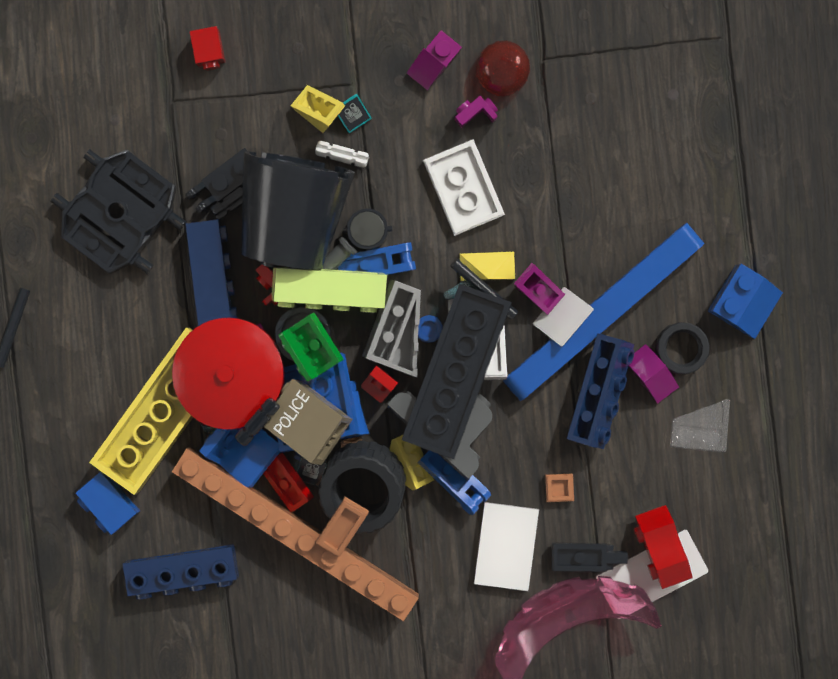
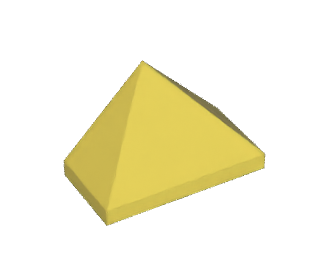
[291,85,345,133]
[460,252,515,281]
[390,434,434,490]

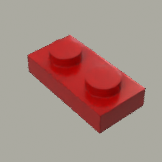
[263,453,314,513]

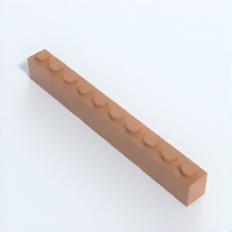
[172,447,419,621]

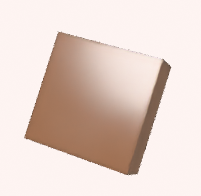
[545,473,574,502]

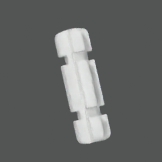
[315,141,369,168]

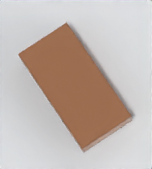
[316,497,369,557]

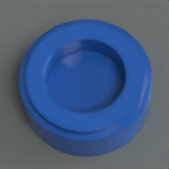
[418,315,443,343]

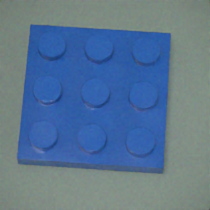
[277,353,360,453]

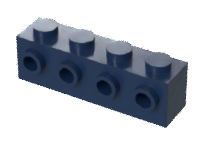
[567,333,635,449]
[123,544,239,600]

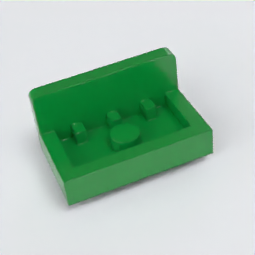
[278,313,344,382]

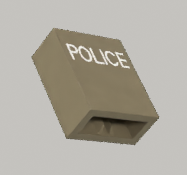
[264,379,353,465]

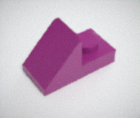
[406,30,462,91]
[514,263,565,315]

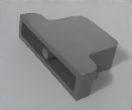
[387,391,492,480]

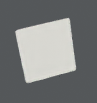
[533,287,594,346]

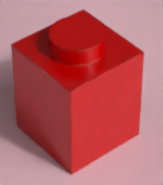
[190,26,226,70]

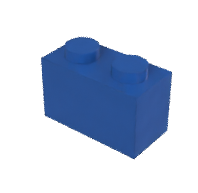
[76,471,140,535]

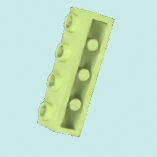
[271,266,387,313]

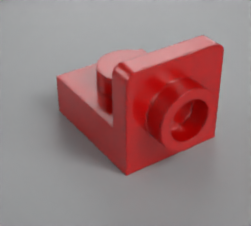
[256,265,278,306]
[361,365,398,403]

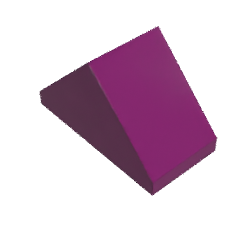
[628,344,679,404]

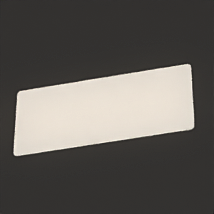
[596,530,708,619]

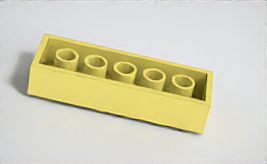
[89,328,193,495]

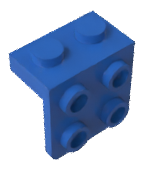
[199,427,280,488]

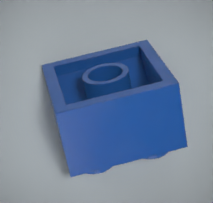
[708,264,783,339]

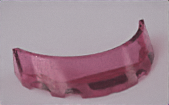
[495,576,662,679]

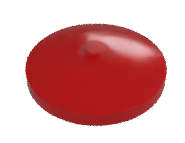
[172,318,284,429]

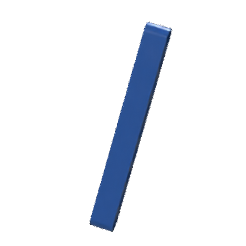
[503,223,705,401]

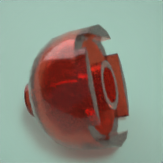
[476,40,530,96]

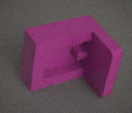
[455,96,498,128]

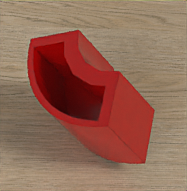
[634,505,693,589]

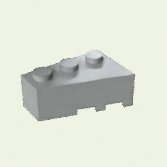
[362,280,421,377]

